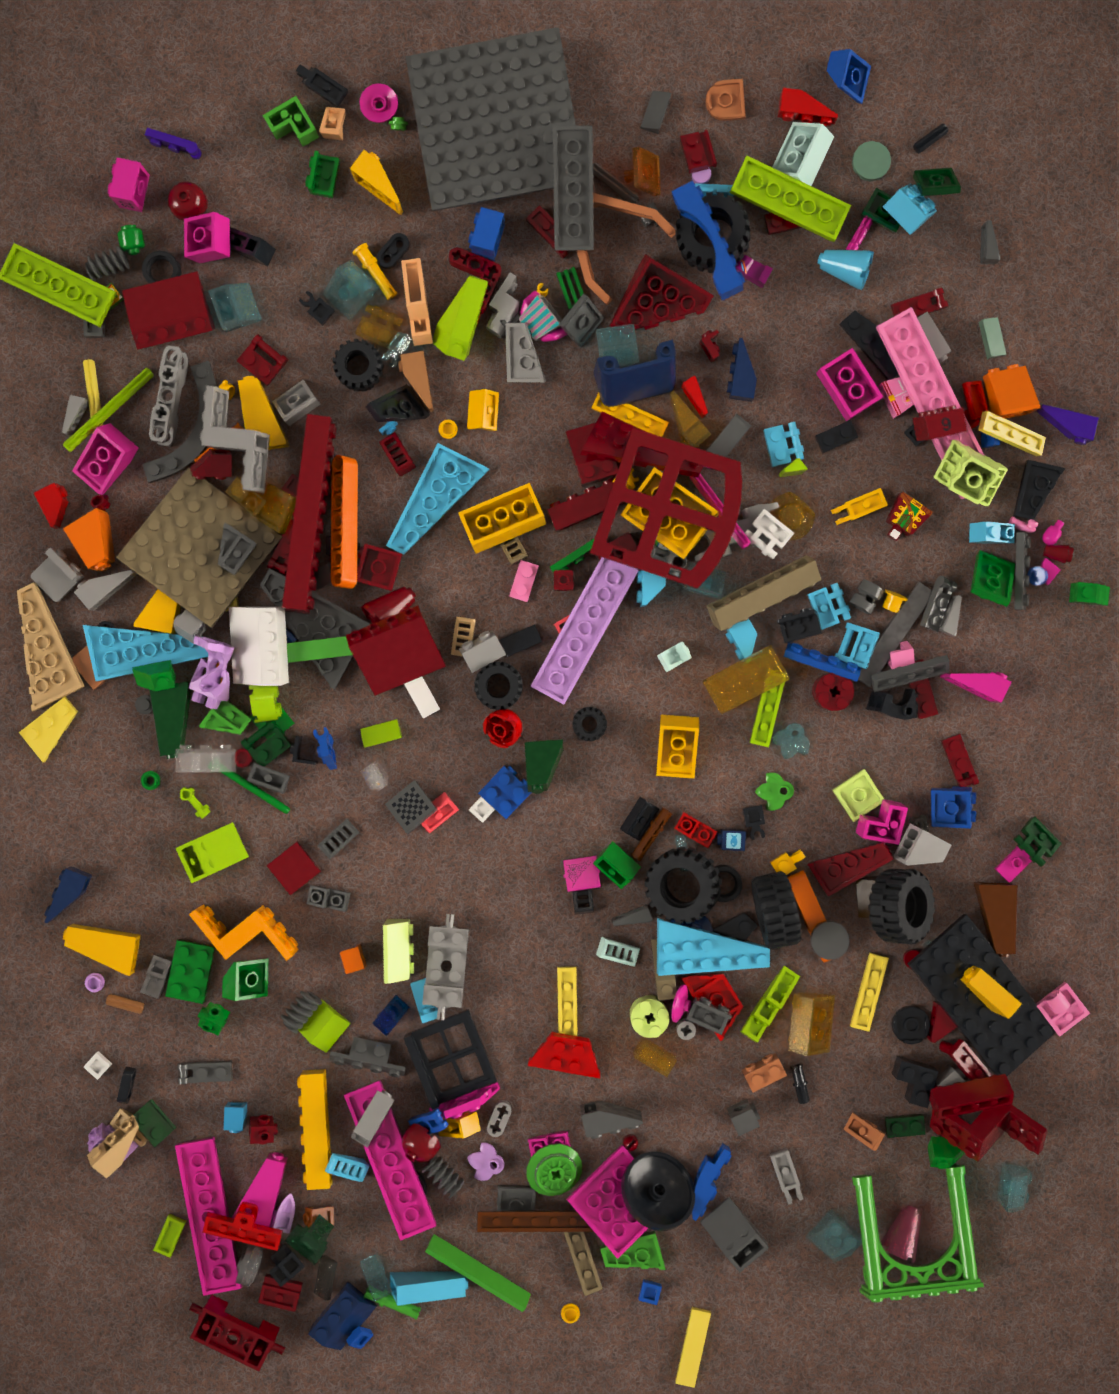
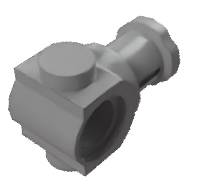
[651,545,687,577]

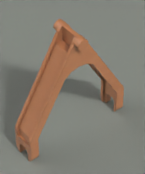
[577,193,676,305]

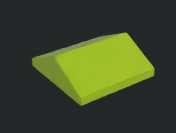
[298,999,351,1053]

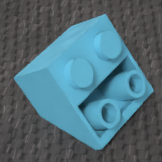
[636,570,666,607]

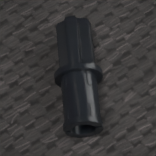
[790,1064,809,1104]

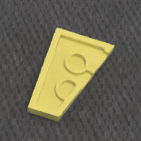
[19,697,78,762]

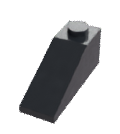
[230,227,276,266]

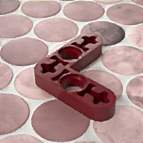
[448,247,502,314]

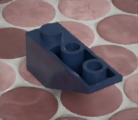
[727,338,757,402]
[45,866,92,923]

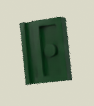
[134,1099,177,1148]

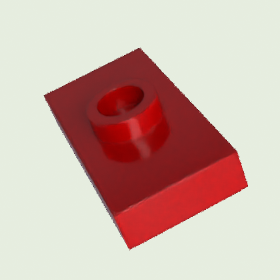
[962,380,989,421]

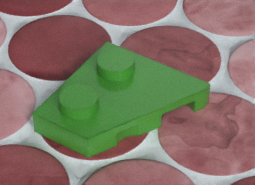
[199,701,253,735]

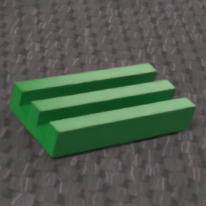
[556,267,584,311]

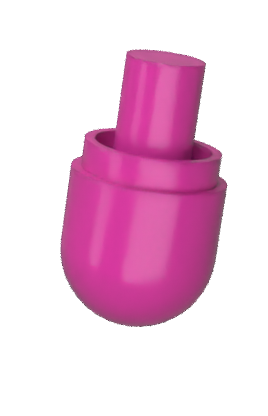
[1042,520,1065,545]

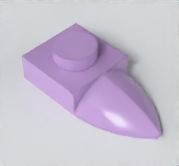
[270,1194,295,1233]

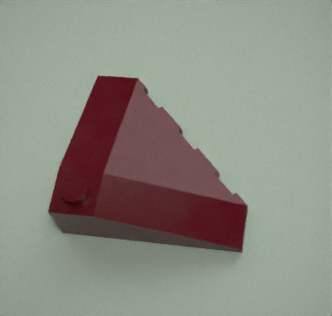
[609,254,714,335]

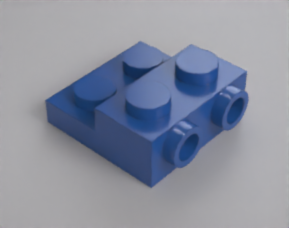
[478,765,532,819]
[931,786,976,829]

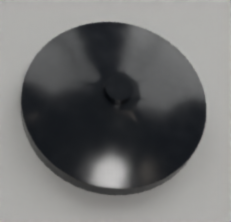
[621,1151,695,1231]

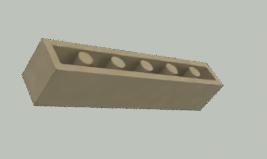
[706,555,821,631]

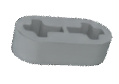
[487,1100,512,1137]

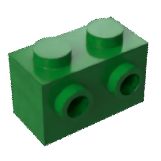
[593,841,641,889]

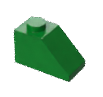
[1069,582,1110,606]
[132,660,176,691]
[928,1136,965,1169]

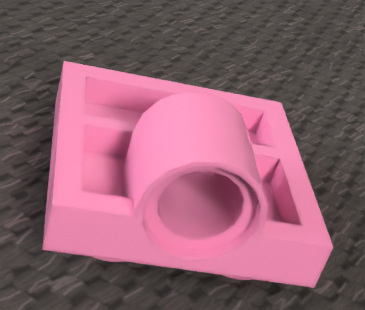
[1036,982,1090,1036]

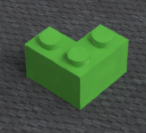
[263,96,319,147]

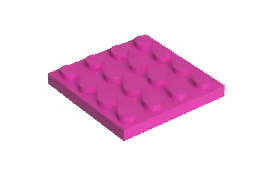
[566,1145,648,1259]

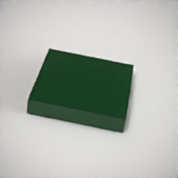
[913,168,961,196]

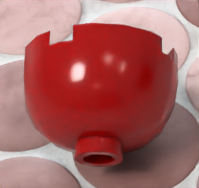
[483,709,523,748]

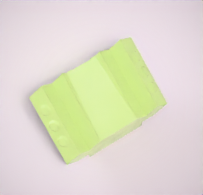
[934,440,1008,506]

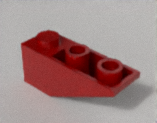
[778,88,838,126]

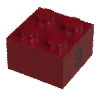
[912,405,967,441]

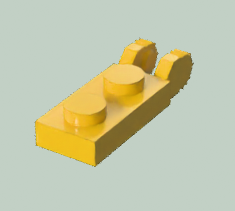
[831,488,888,525]

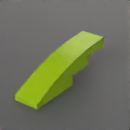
[740,966,800,1042]

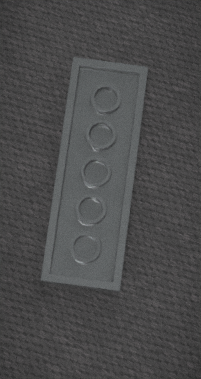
[553,125,594,251]

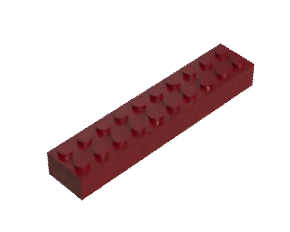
[282,414,337,614]

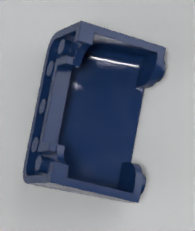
[593,340,676,407]

